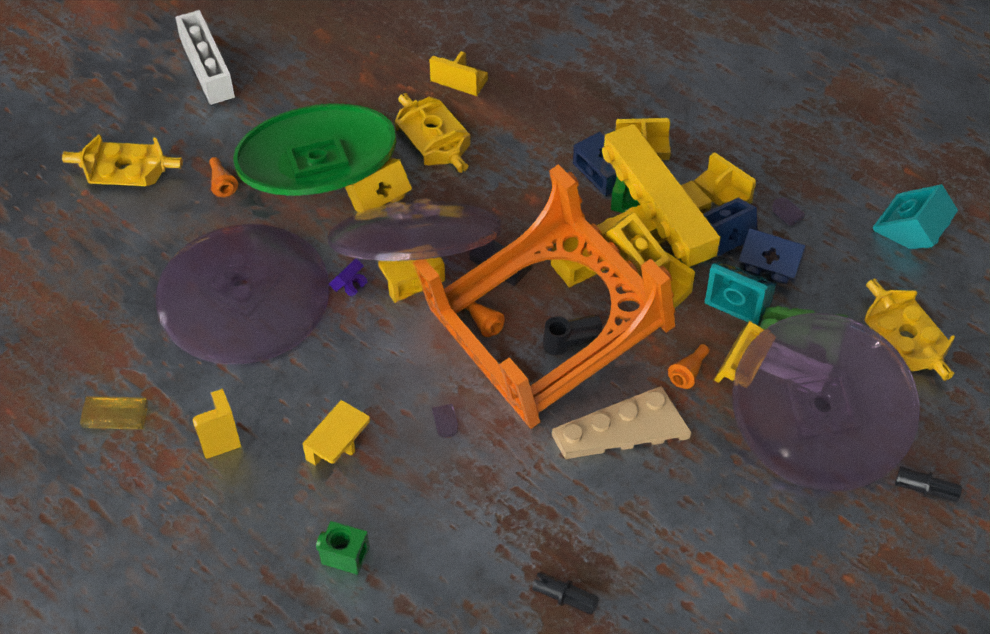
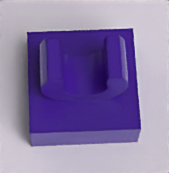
[329,258,368,297]

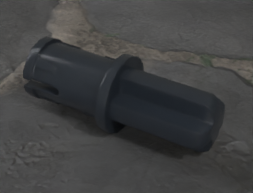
[895,466,962,502]
[532,571,599,614]

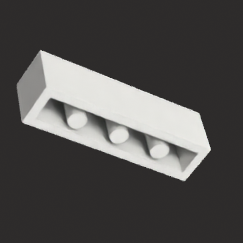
[175,10,235,105]

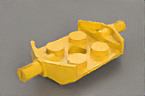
[395,93,471,173]
[62,134,183,186]
[864,278,955,381]

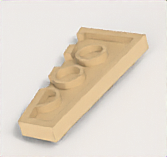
[552,386,691,459]

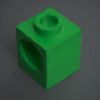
[316,521,370,575]

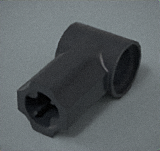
[543,315,602,355]

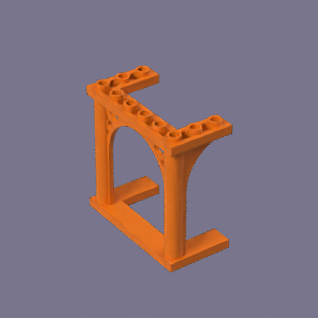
[413,164,676,429]

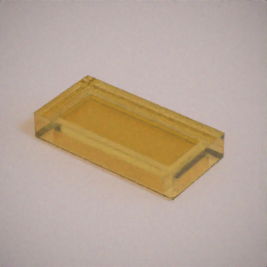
[80,396,148,429]

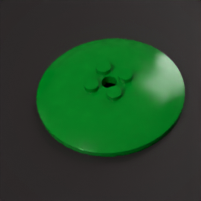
[233,103,397,196]

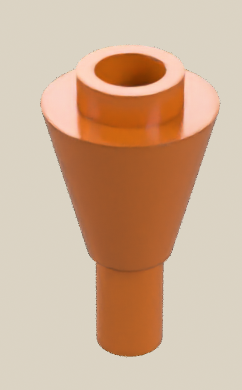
[209,157,238,197]
[466,302,505,337]
[668,344,710,389]

